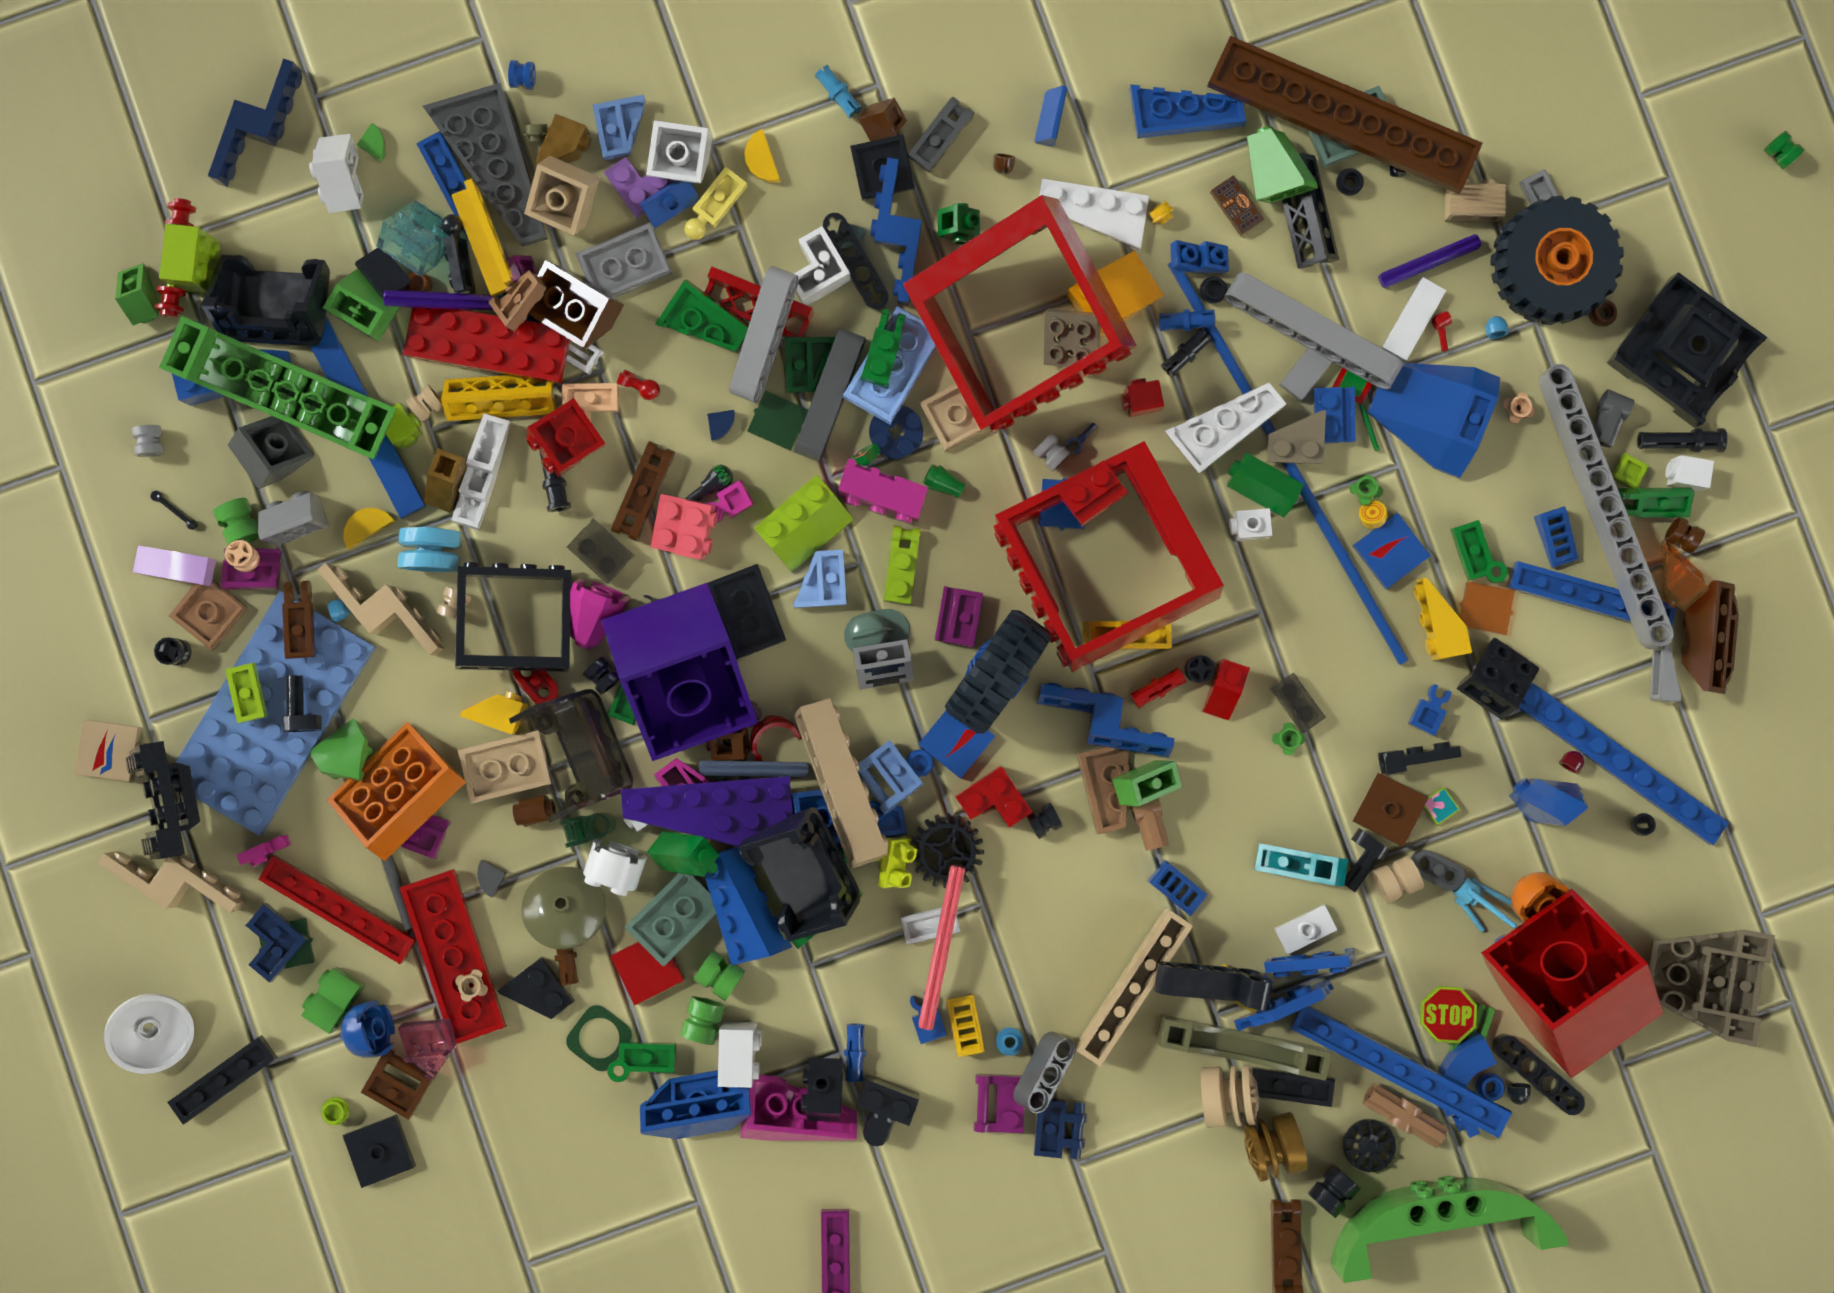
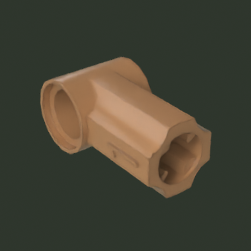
[1130,798,1169,851]

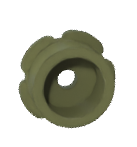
[523,124,548,142]

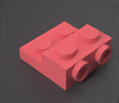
[650,494,718,560]

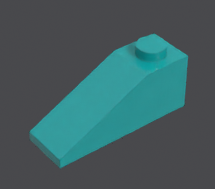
[1255,843,1349,886]

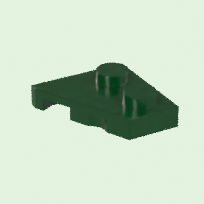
[782,337,836,393]

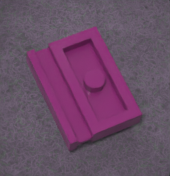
[220,548,282,590]
[934,586,983,647]
[400,815,451,859]

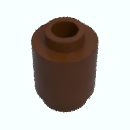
[513,795,556,827]

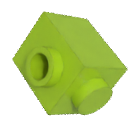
[386,402,423,449]

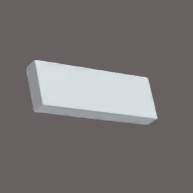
[1381,277,1446,362]

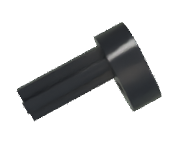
[282,675,322,732]
[1344,828,1391,892]

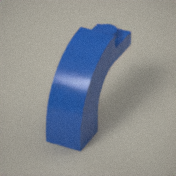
[1438,1033,1497,1138]

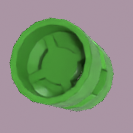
[213,498,259,545]
[693,949,745,1001]
[680,996,726,1045]

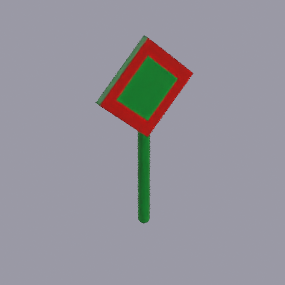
[1332,367,1379,452]

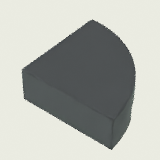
[477,860,507,898]

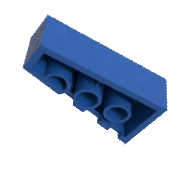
[705,846,792,965]

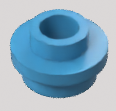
[996,1027,1024,1056]

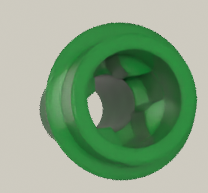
[923,464,965,498]

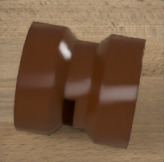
[1664,517,1705,554]

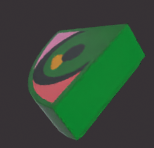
[852,443,881,466]

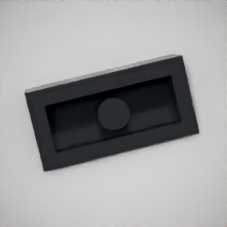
[355,246,411,299]

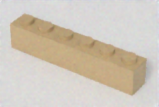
[794,698,888,869]
[1075,907,1193,1067]

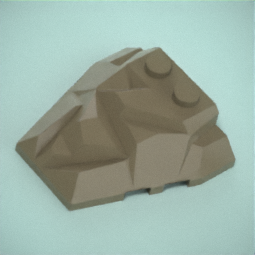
[1648,930,1775,1047]

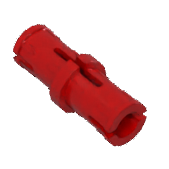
[1130,667,1187,709]

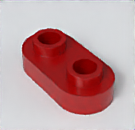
[512,671,559,707]

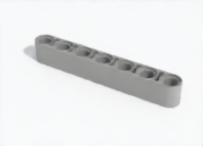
[1224,272,1403,390]

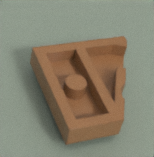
[489,271,547,331]

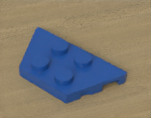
[1234,978,1334,1031]

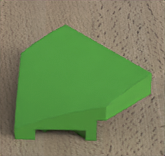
[310,718,373,781]

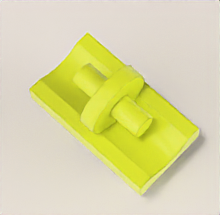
[876,836,917,888]

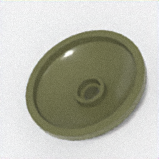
[522,867,606,950]

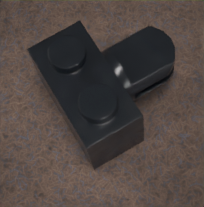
[857,1074,919,1146]

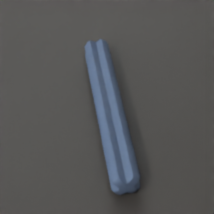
[699,760,809,777]

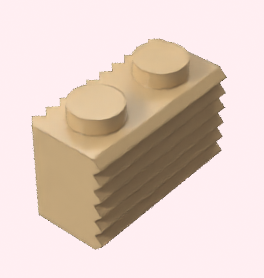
[1444,179,1506,223]

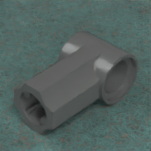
[1593,389,1635,448]

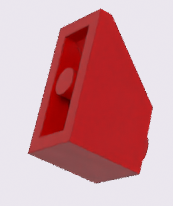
[1202,659,1250,721]

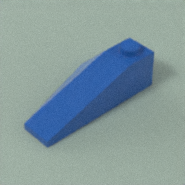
[791,790,907,848]

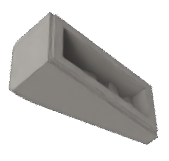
[1650,645,1681,702]

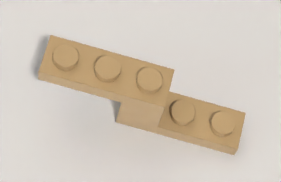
[317,563,445,656]
[97,851,246,913]

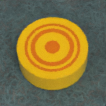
[1359,500,1387,529]

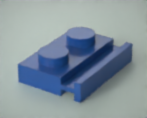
[1313,387,1356,444]

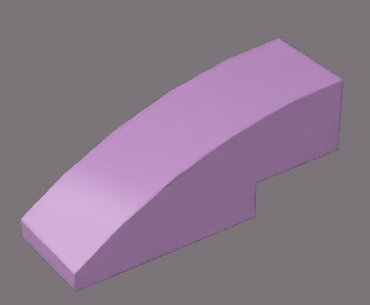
[133,546,216,586]

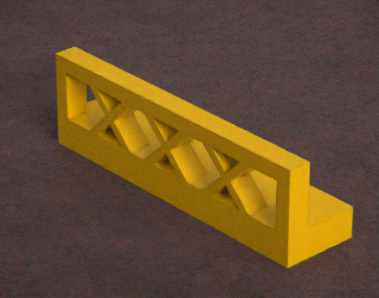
[451,179,515,297]
[441,375,556,421]

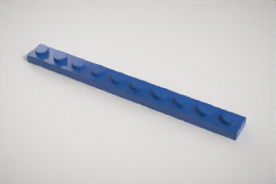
[1518,683,1729,845]

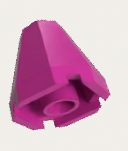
[570,579,630,649]

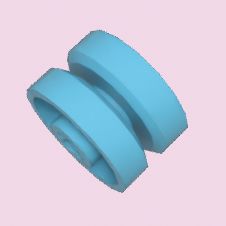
[397,527,461,572]

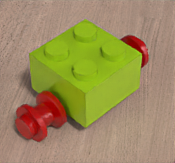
[155,198,221,318]

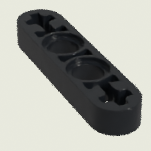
[823,213,889,310]
[1492,1033,1585,1115]

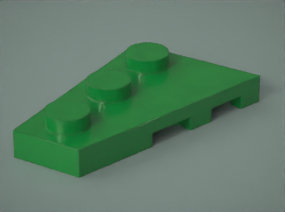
[655,279,749,352]

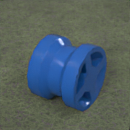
[508,60,536,90]

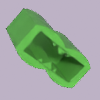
[301,967,365,1034]

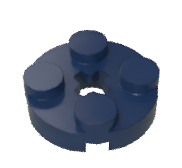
[869,405,923,460]

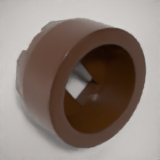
[993,153,1016,175]

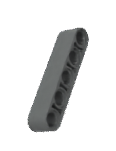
[794,328,866,462]

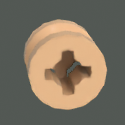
[225,540,260,572]

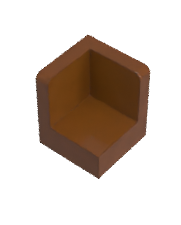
[858,97,907,141]

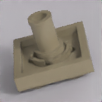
[1044,308,1101,367]

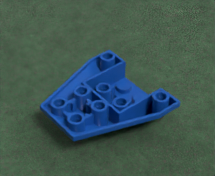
[1367,363,1500,479]

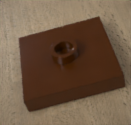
[1352,773,1429,847]

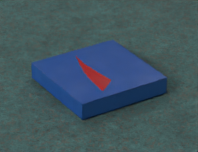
[1352,512,1430,589]
[918,710,995,779]

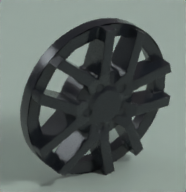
[1343,1119,1396,1173]

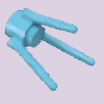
[1453,877,1517,932]

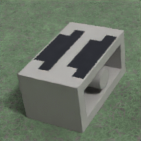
[853,639,914,690]

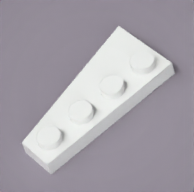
[1165,383,1286,474]

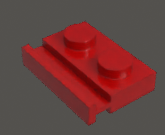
[1058,460,1128,526]

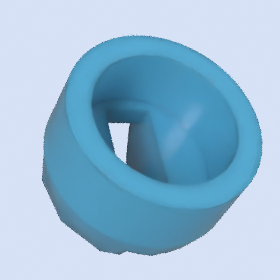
[1485,316,1509,339]
[328,599,351,622]

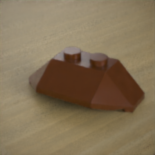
[1681,580,1739,694]

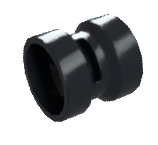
[154,637,192,666]
[582,657,619,695]
[1026,803,1063,839]

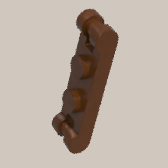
[611,441,675,542]
[1271,1199,1303,1293]

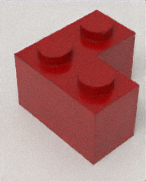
[955,766,1032,828]

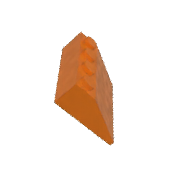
[327,722,466,861]

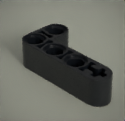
[1154,961,1273,1010]

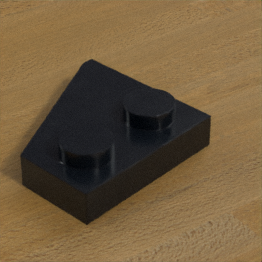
[498,957,575,1019]

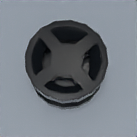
[1184,655,1215,683]

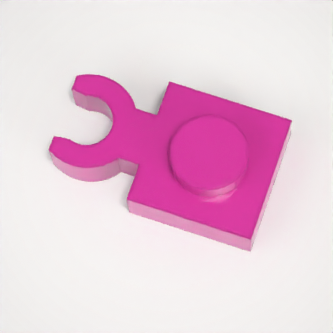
[708,480,755,523]
[236,835,291,867]

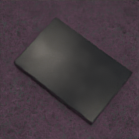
[707,564,787,660]

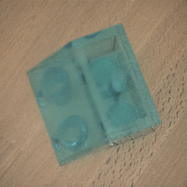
[376,200,449,276]

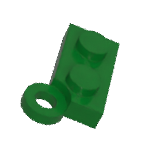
[1450,520,1508,583]
[607,1041,676,1082]

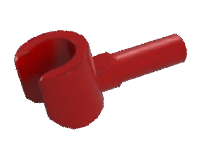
[1432,311,1452,352]

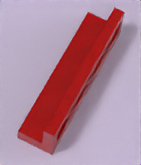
[705,266,814,337]

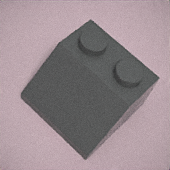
[228,416,314,489]

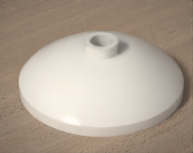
[104,993,194,1074]

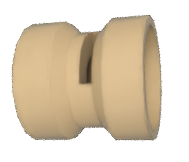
[406,385,443,423]
[436,586,472,620]

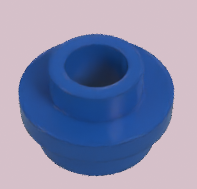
[1476,1073,1505,1101]

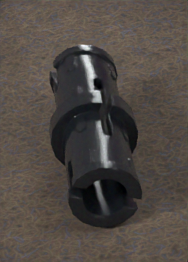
[1161,328,1212,378]

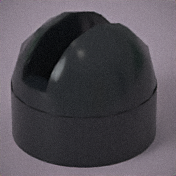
[1630,813,1656,836]
[1507,1083,1531,1105]

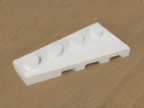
[1039,179,1149,251]

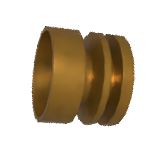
[1244,1112,1308,1182]

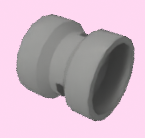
[132,425,164,457]
[1033,434,1071,472]

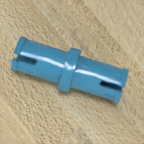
[815,65,862,118]

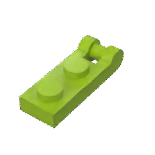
[884,525,921,605]

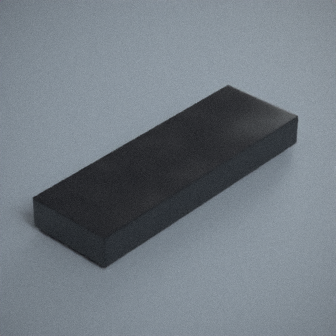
[1251,1067,1336,1107]

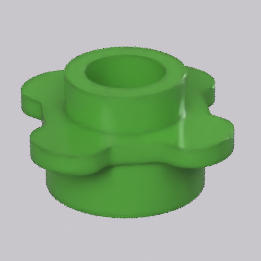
[1350,475,1383,506]
[1272,722,1305,755]

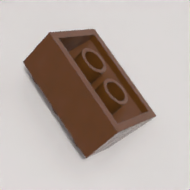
[528,260,624,349]

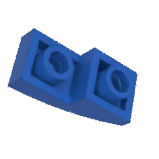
[1170,240,1229,274]

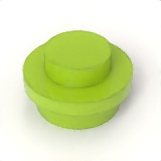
[321,1097,350,1125]

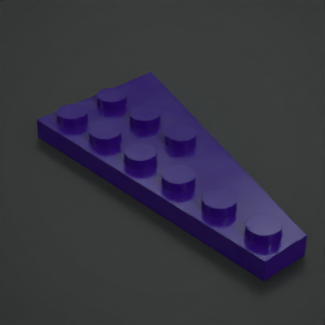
[621,776,793,847]

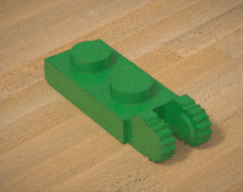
[861,309,906,388]
[1618,487,1695,517]

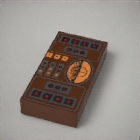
[1210,175,1264,237]

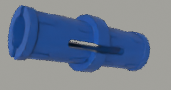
[1159,309,1216,332]
[844,1023,866,1082]

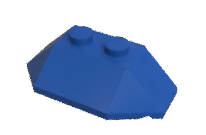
[640,1070,751,1139]

